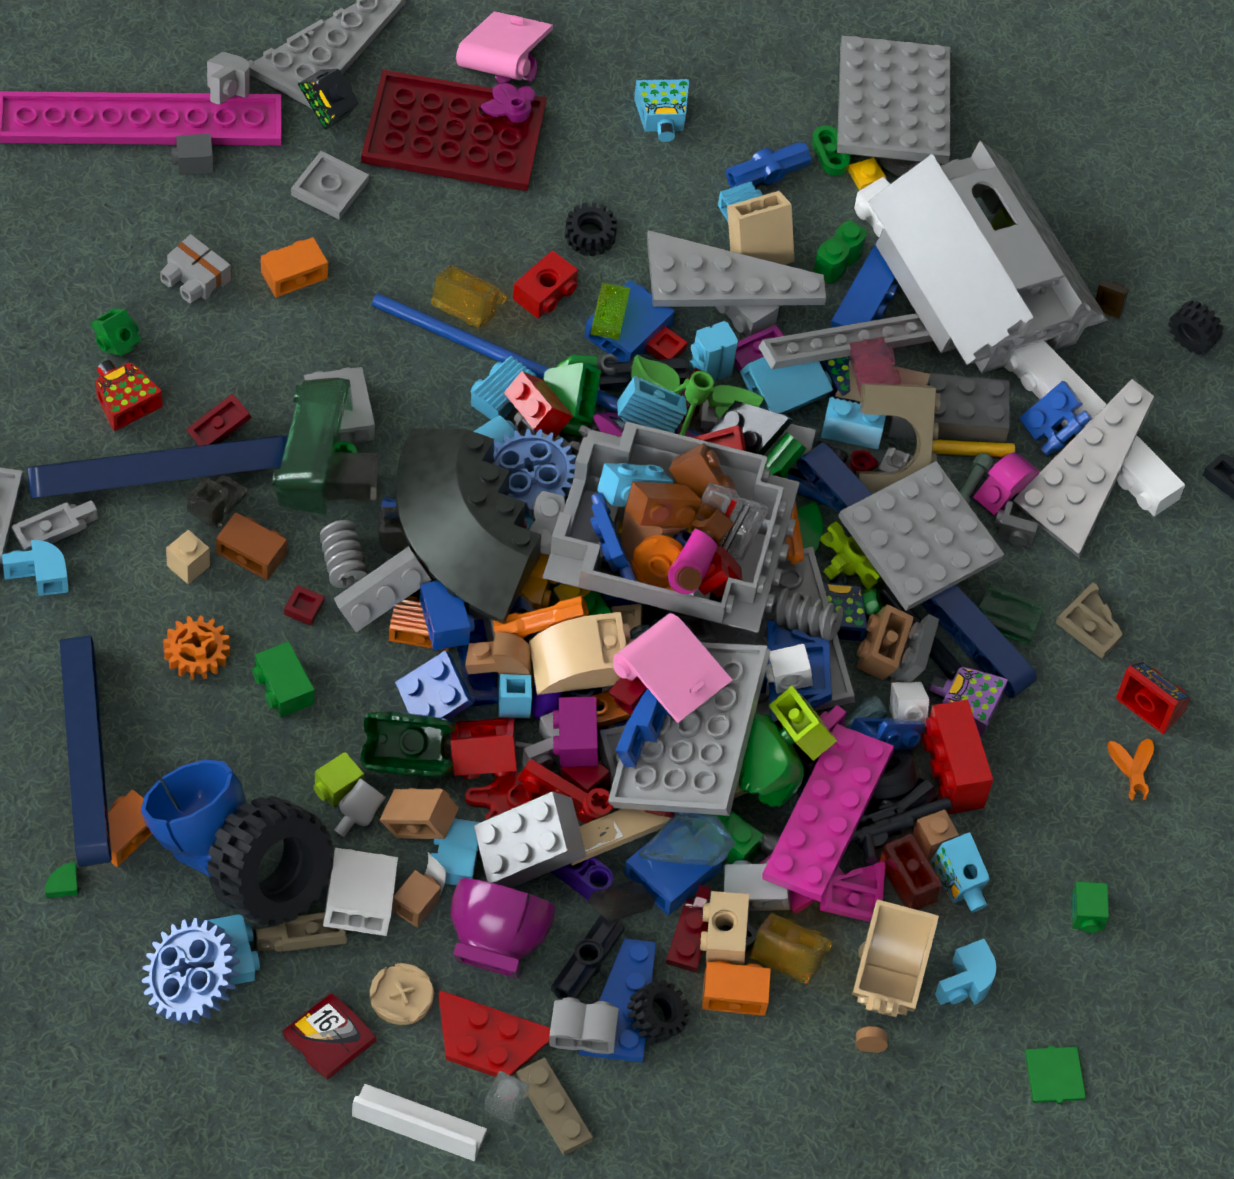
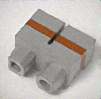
[160,234,231,303]

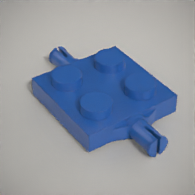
[590,492,636,581]

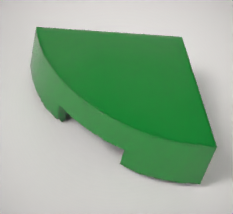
[45,862,78,898]

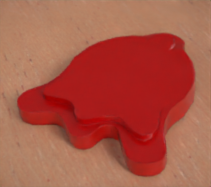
[464,771,543,820]

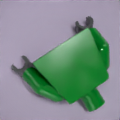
[544,354,618,438]

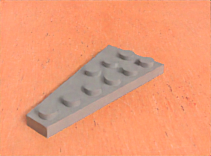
[248,0,405,109]
[1013,379,1154,558]

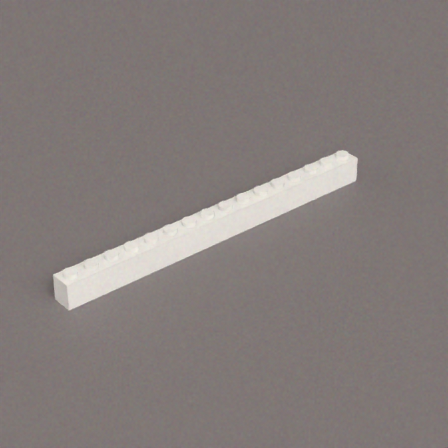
[854,177,1185,516]

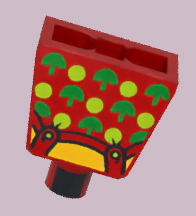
[95,360,163,432]

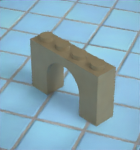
[856,382,940,494]

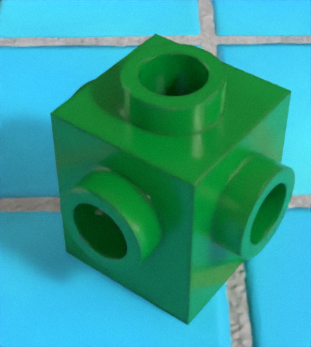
[90,308,141,356]

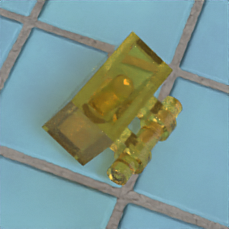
[431,264,507,328]
[751,912,833,985]

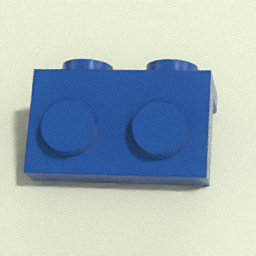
[850,718,925,749]

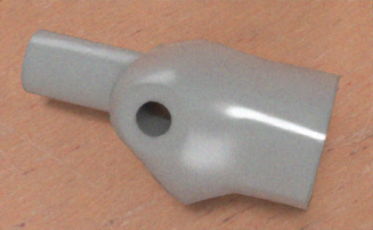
[334,778,386,837]

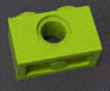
[768,686,837,761]

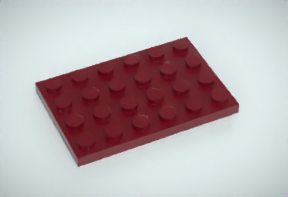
[361,69,547,191]

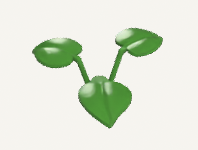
[631,354,764,436]

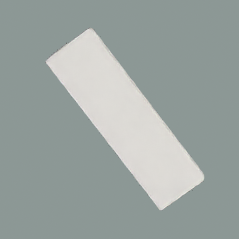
[352,1084,487,1161]

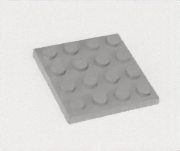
[838,461,1005,611]

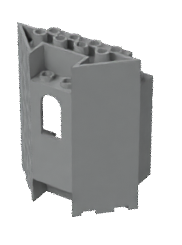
[868,140,1108,373]
[543,421,800,633]

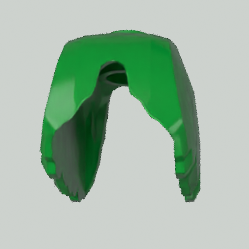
[739,713,804,807]

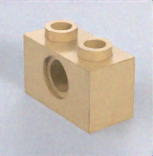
[700,891,749,965]

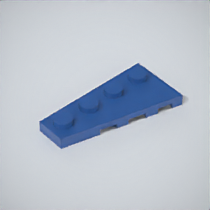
[578,938,656,1063]

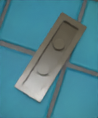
[516,1057,593,1156]

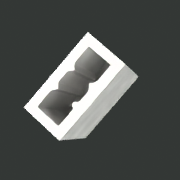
[323,848,398,936]

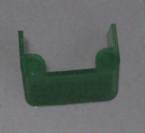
[272,377,354,515]

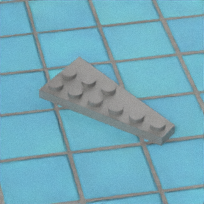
[647,230,826,307]

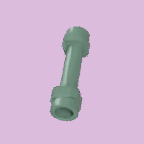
[959,453,994,505]

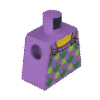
[929,667,1008,739]

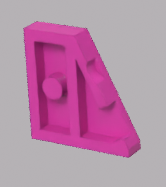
[820,862,885,922]

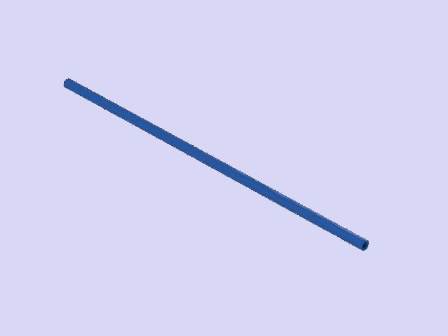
[372,293,832,508]

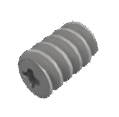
[320,520,368,589]
[775,588,843,641]

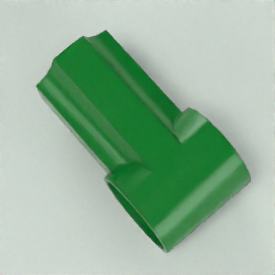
[763,432,807,479]

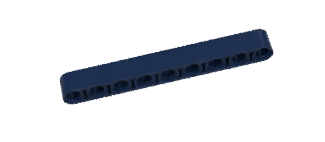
[27,434,296,498]
[60,635,112,867]

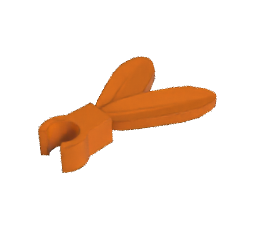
[1107,739,1154,801]

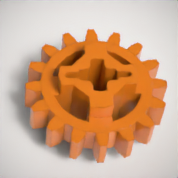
[163,615,230,680]

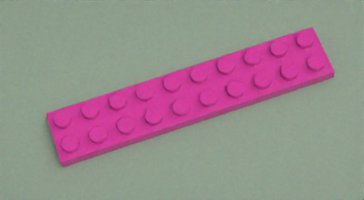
[0,91,281,146]

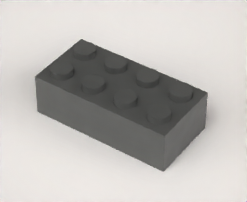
[888,373,1009,443]

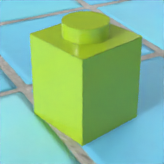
[313,752,364,807]

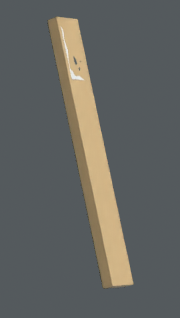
[571,780,749,865]

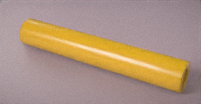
[932,440,1015,457]

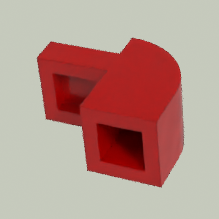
[698,545,742,598]

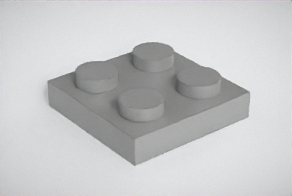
[291,151,369,220]

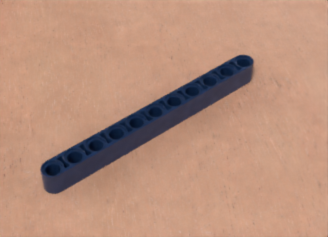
[797,443,1037,698]

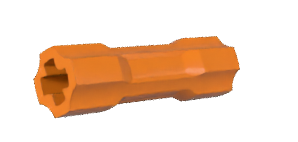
[493,596,589,639]

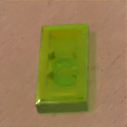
[591,282,631,340]

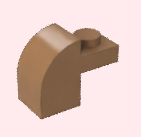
[465,632,535,686]

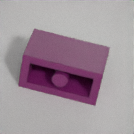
[553,697,598,767]

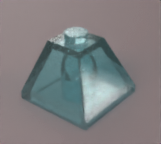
[639,812,736,865]

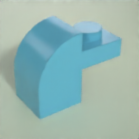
[2,540,69,596]
[498,673,532,718]
[935,939,996,1005]

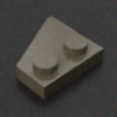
[1056,582,1123,659]

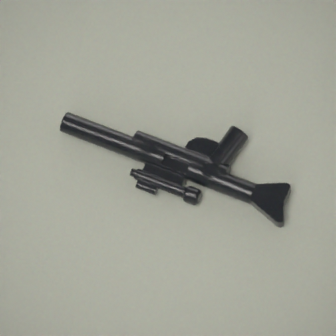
[850,797,952,863]

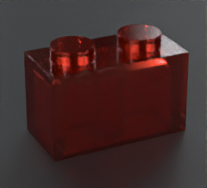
[879,834,942,910]

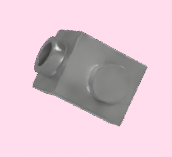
[994,500,1038,547]

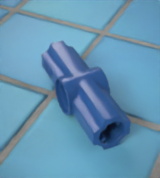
[726,142,811,188]

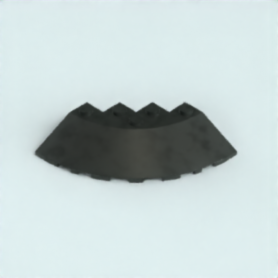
[396,428,541,624]

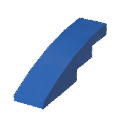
[615,689,671,768]

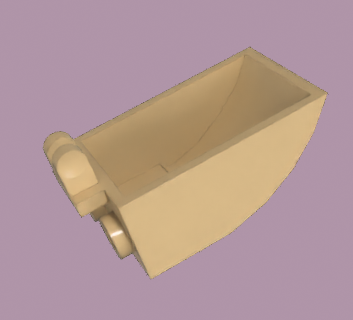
[529,612,635,695]
[852,899,939,1018]

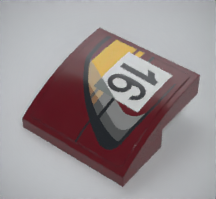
[282,993,377,1080]

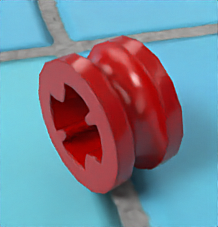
[582,788,613,820]

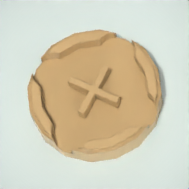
[370,963,434,1025]

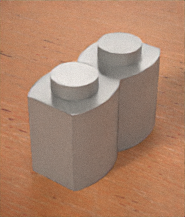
[528,491,565,555]
[549,997,619,1054]

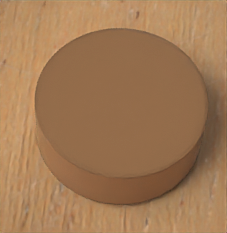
[855,1026,888,1053]

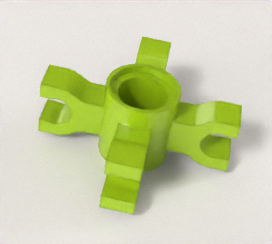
[819,521,881,590]

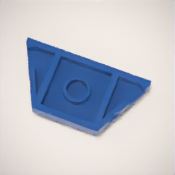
[767,621,832,727]

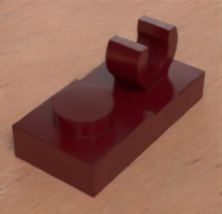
[186,393,252,446]

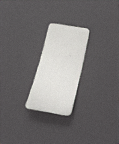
[425,852,446,896]

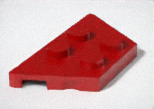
[438,990,550,1081]

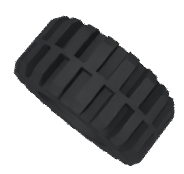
[208,796,333,926]

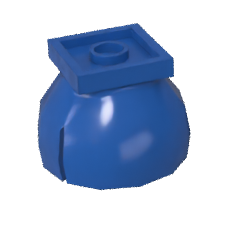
[141,759,246,877]

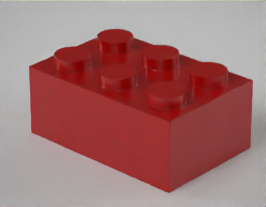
[921,700,993,814]

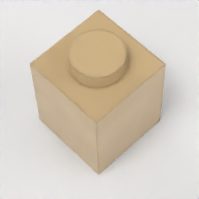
[166,530,210,584]

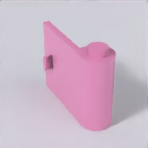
[456,11,553,80]
[613,613,732,723]

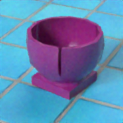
[450,878,556,979]

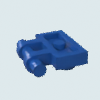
[1019,381,1092,456]

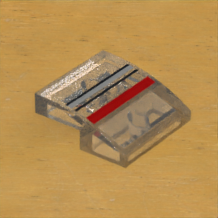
[684,482,769,561]

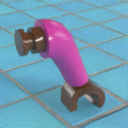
[668,504,734,594]

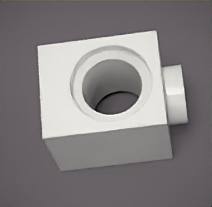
[765,644,813,693]
[889,682,929,726]

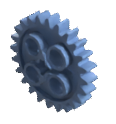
[492,429,576,517]
[142,918,240,1025]

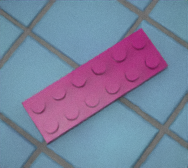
[762,724,894,902]

